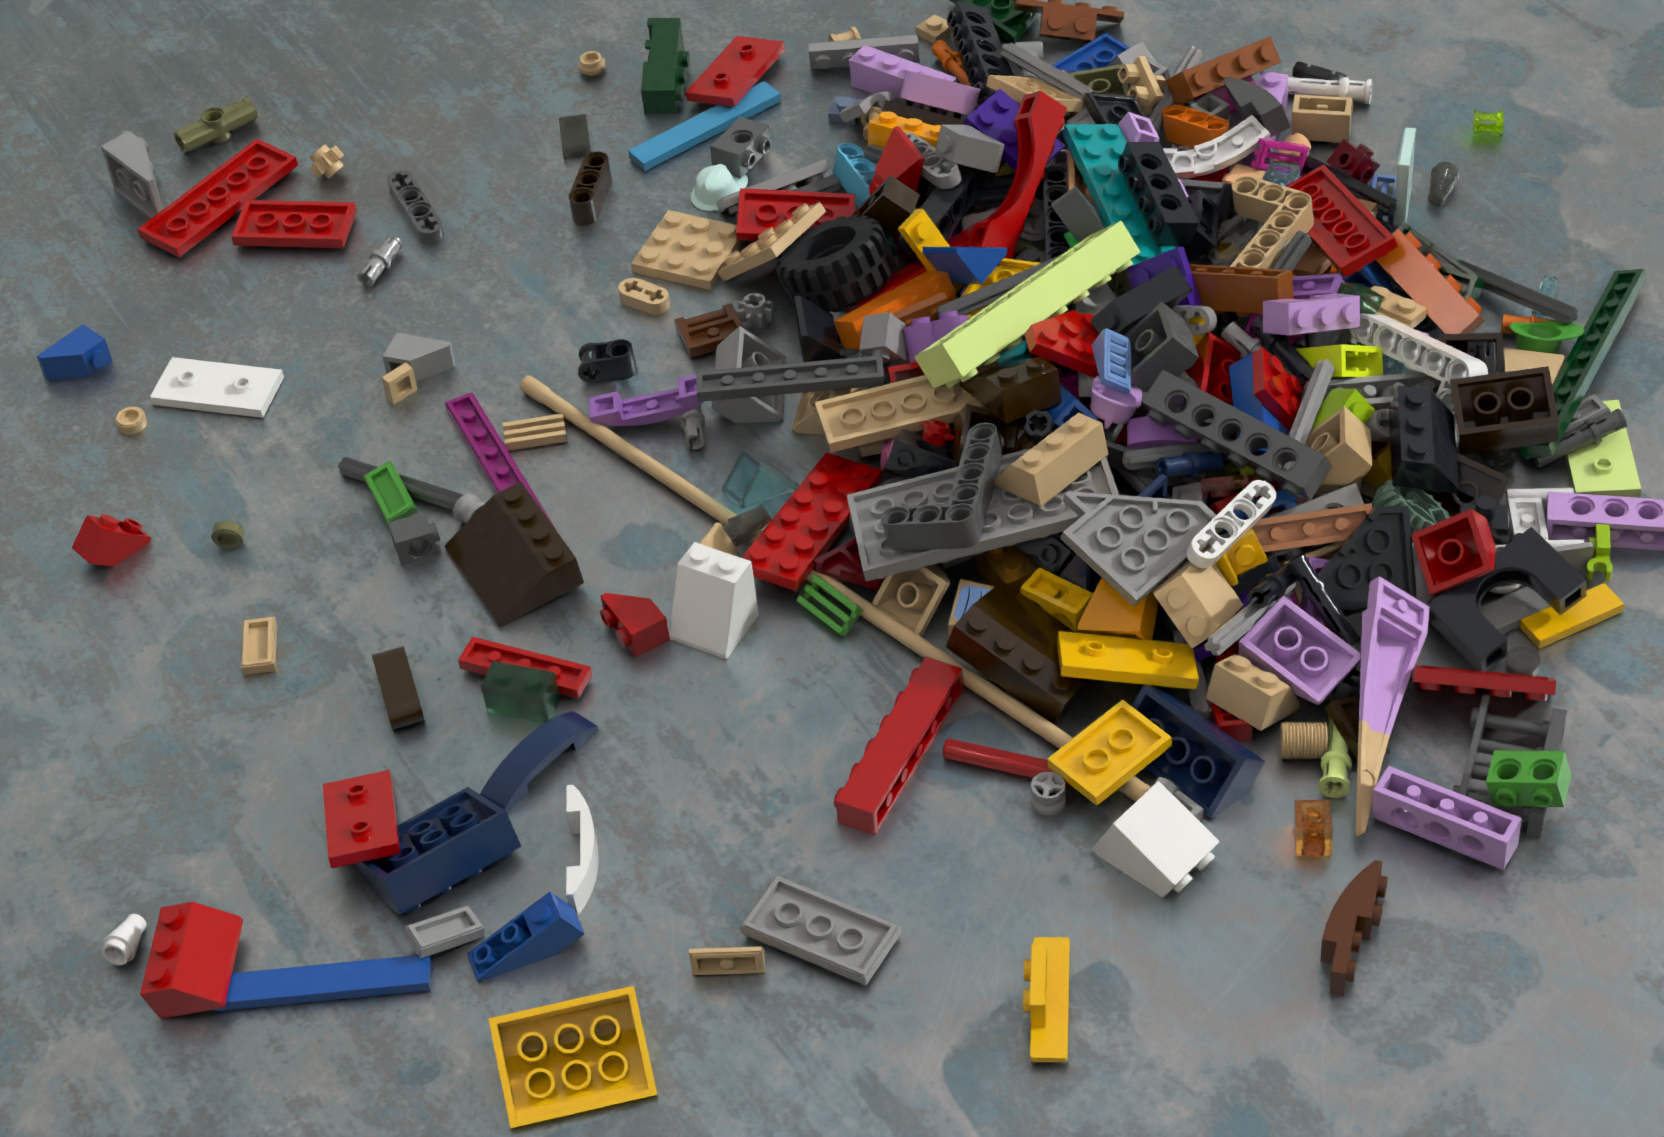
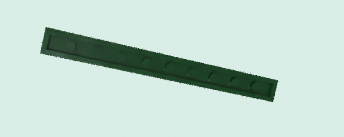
[1518,269,1647,458]

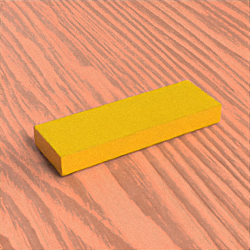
[1519,583,1624,649]

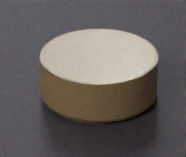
[115,407,147,435]

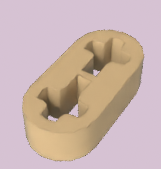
[618,278,670,315]

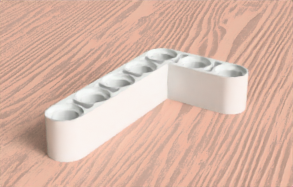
[1350,314,1488,448]

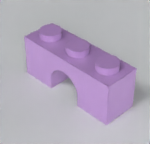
[1263,293,1360,335]

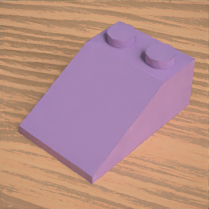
[1239,596,1361,705]

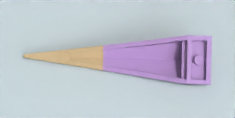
[1355,576,1430,837]

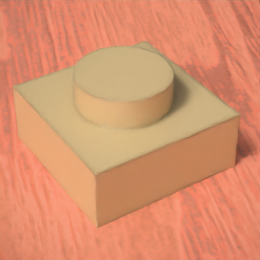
[916,14,951,44]
[381,362,418,405]

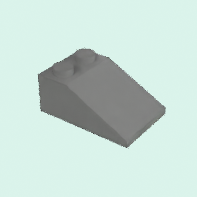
[101,130,163,218]

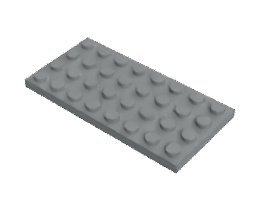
[847,448,1119,581]

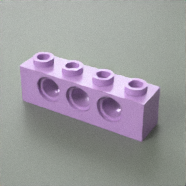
[1545,491,1664,551]
[1371,766,1522,870]

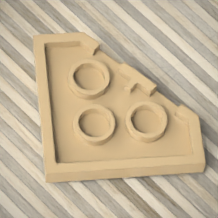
[717,202,826,281]

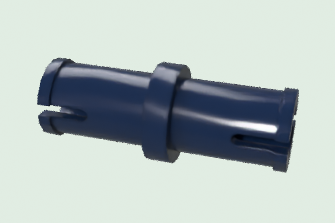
[1157,451,1224,478]

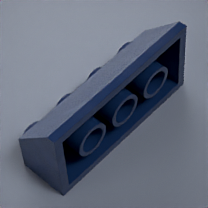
[1132,684,1266,818]

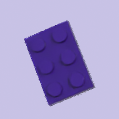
[963,89,1065,171]

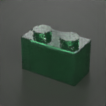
[481,661,560,723]

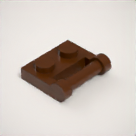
[674,303,744,358]

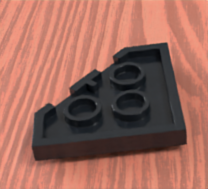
[1317,506,1417,610]

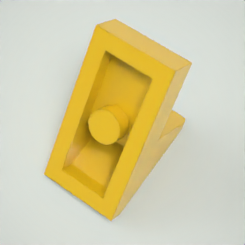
[1206,529,1267,586]

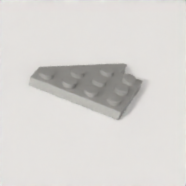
[1060,491,1223,607]

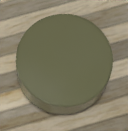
[211,521,245,549]

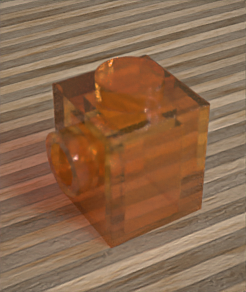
[1293,800,1333,857]

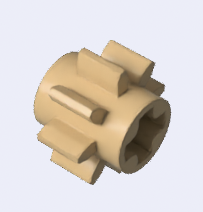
[309,144,344,179]

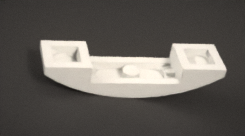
[566,785,599,916]

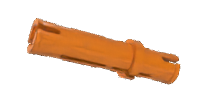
[931,40,971,86]

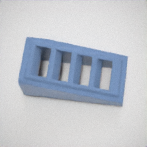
[1092,328,1131,394]

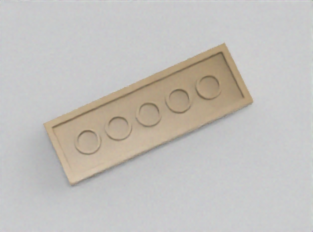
[814,360,999,453]

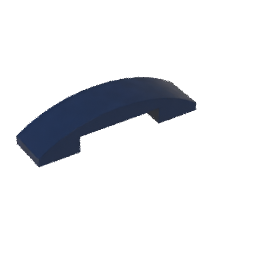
[480,711,599,812]

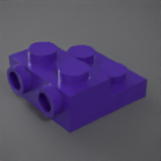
[1126,247,1202,306]

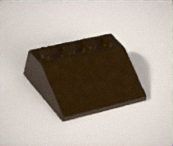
[444,481,584,627]
[946,581,1092,725]

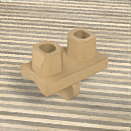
[1117,56,1167,114]

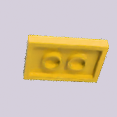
[1047,699,1172,806]

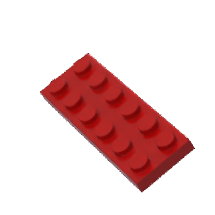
[137,139,298,257]
[1285,164,1399,278]
[742,452,882,591]

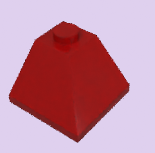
[869,126,925,196]
[1411,508,1496,596]

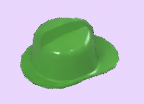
[1509,321,1584,354]

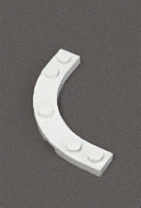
[1066,108,1271,179]

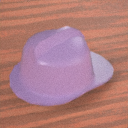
[1090,376,1142,429]

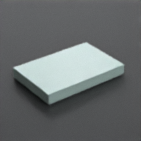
[1393,127,1416,226]

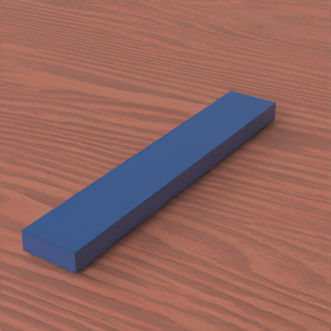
[215,955,431,1011]

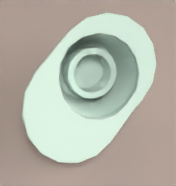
[691,164,748,212]

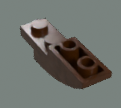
[1321,860,1388,996]

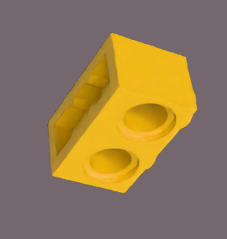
[1020,568,1093,633]

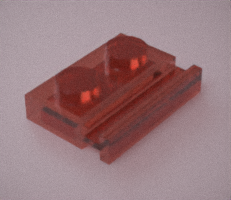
[1200,474,1258,497]

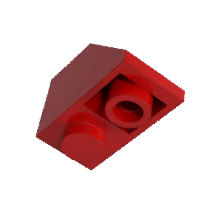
[72,514,152,567]
[600,593,670,657]

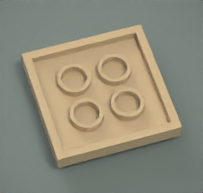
[631,210,744,290]

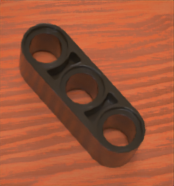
[569,151,612,226]
[372,646,425,730]

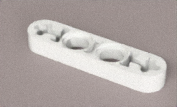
[1186,480,1276,568]

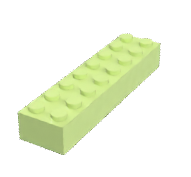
[914,221,1140,388]

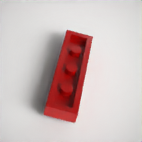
[458,637,593,699]

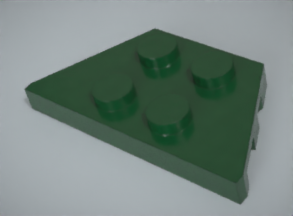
[949,0,1039,44]

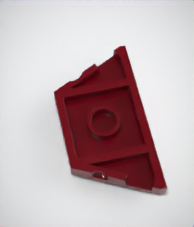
[813,538,886,591]

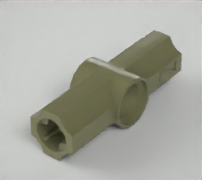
[174,97,258,154]

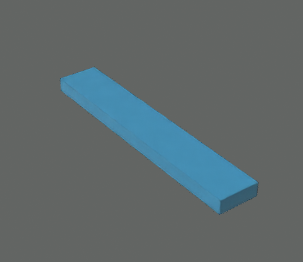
[628,81,781,171]

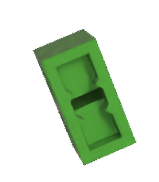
[1486,750,1572,808]

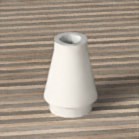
[101,914,147,966]

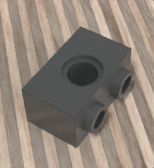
[710,117,771,178]

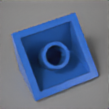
[923,247,1007,284]

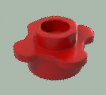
[921,419,954,447]

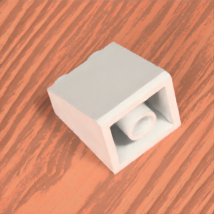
[669,542,759,660]
[1091,781,1220,898]

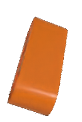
[1162,105,1230,149]

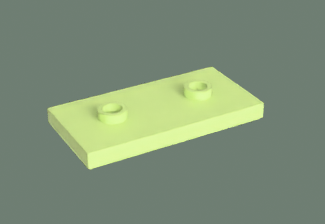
[1565,400,1641,497]

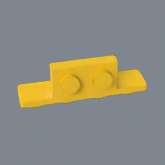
[1023,937,1070,1063]

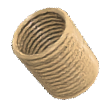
[1280,722,1328,760]

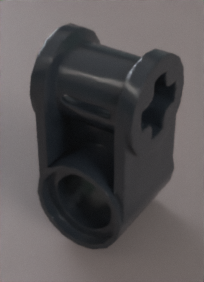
[578,339,638,383]

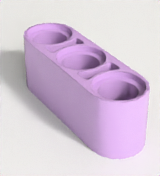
[900,70,981,116]

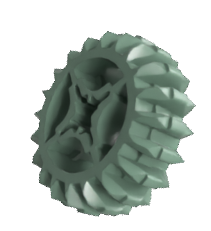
[1371,479,1450,543]

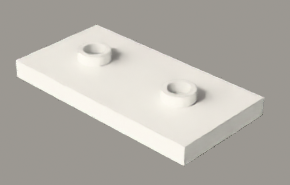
[149,357,284,418]

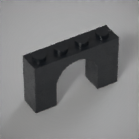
[1427,527,1586,671]

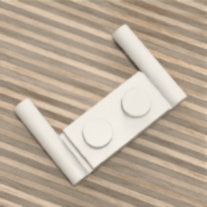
[1506,488,1584,547]

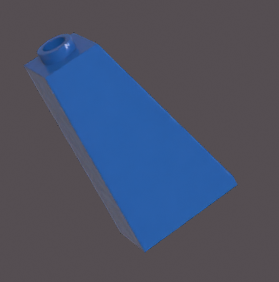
[1229,351,1288,456]

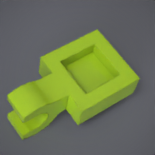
[1586,524,1613,581]

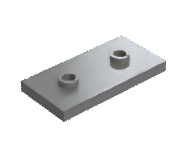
[740,875,901,986]

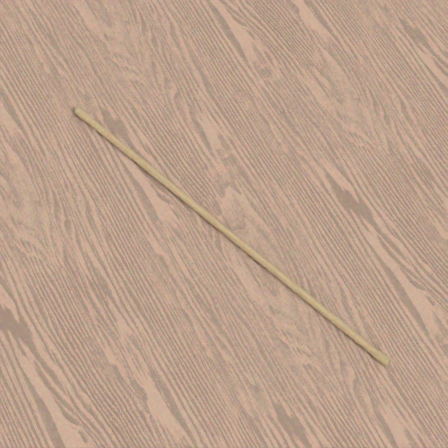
[520,375,1151,802]

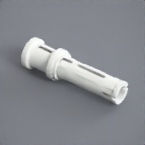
[1288,77,1373,104]

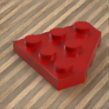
[1025,310,1114,378]

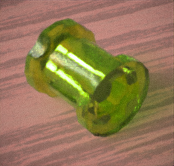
[1473,109,1504,136]

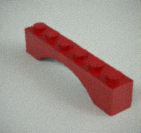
[966,91,1067,259]

